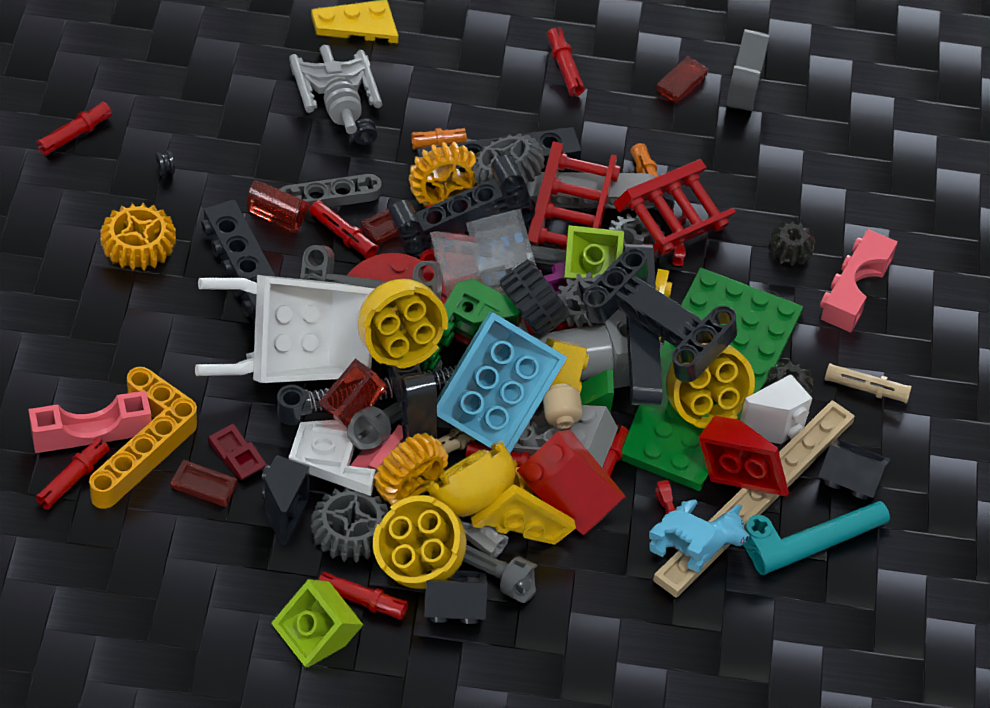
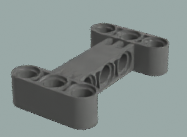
[300,245,444,300]

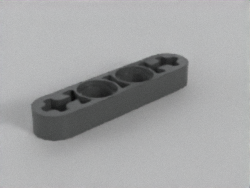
[277,174,381,213]

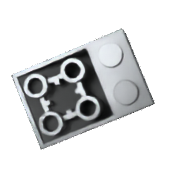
[512,403,618,467]

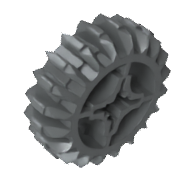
[472,134,545,185]
[311,487,388,563]

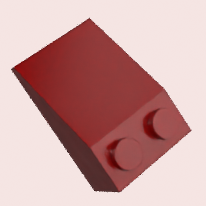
[698,415,789,497]
[517,429,626,535]

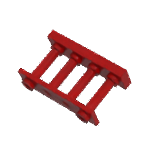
[527,142,621,247]
[613,159,736,256]

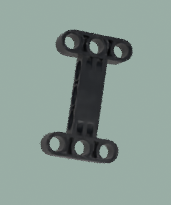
[388,155,535,259]
[583,248,737,382]
[375,360,437,442]

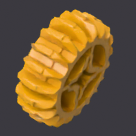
[409,141,477,207]
[100,202,176,271]
[374,433,449,505]

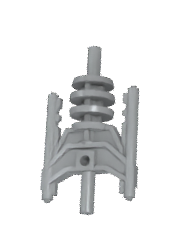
[289,45,382,134]

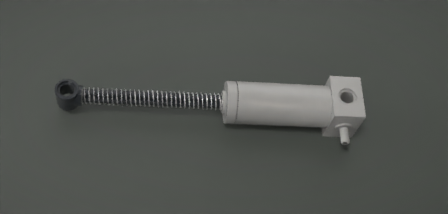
[277,309,630,425]

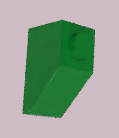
[580,369,614,413]

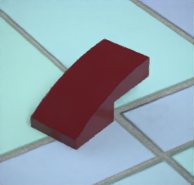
[208,423,267,481]

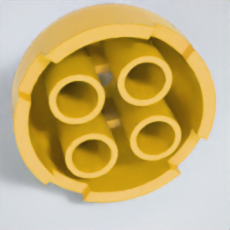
[357,279,448,368]
[666,343,755,429]
[425,441,516,517]
[373,495,466,589]

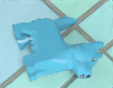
[649,500,749,573]

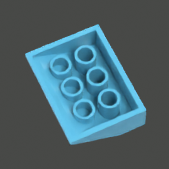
[437,312,567,453]

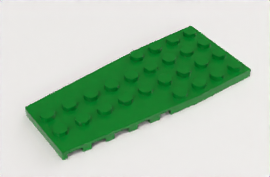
[621,268,803,491]

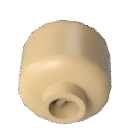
[543,383,583,429]

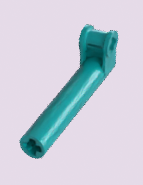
[743,501,890,575]

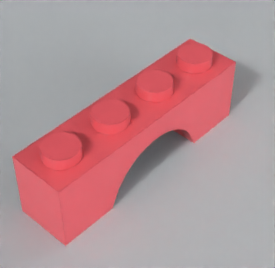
[820,229,898,332]
[29,391,151,453]

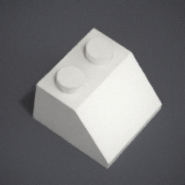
[740,375,812,444]

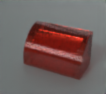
[247,179,310,233]
[318,358,388,430]

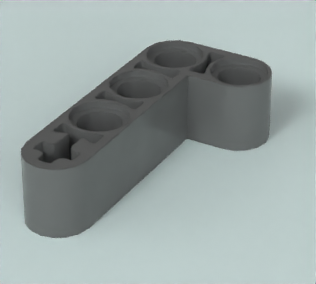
[726,29,770,112]

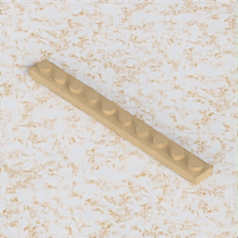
[653,400,855,598]

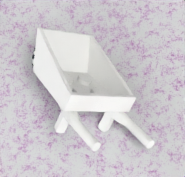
[195,275,375,383]

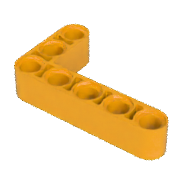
[89,367,197,509]

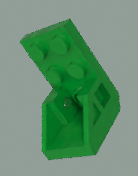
[419,279,522,373]

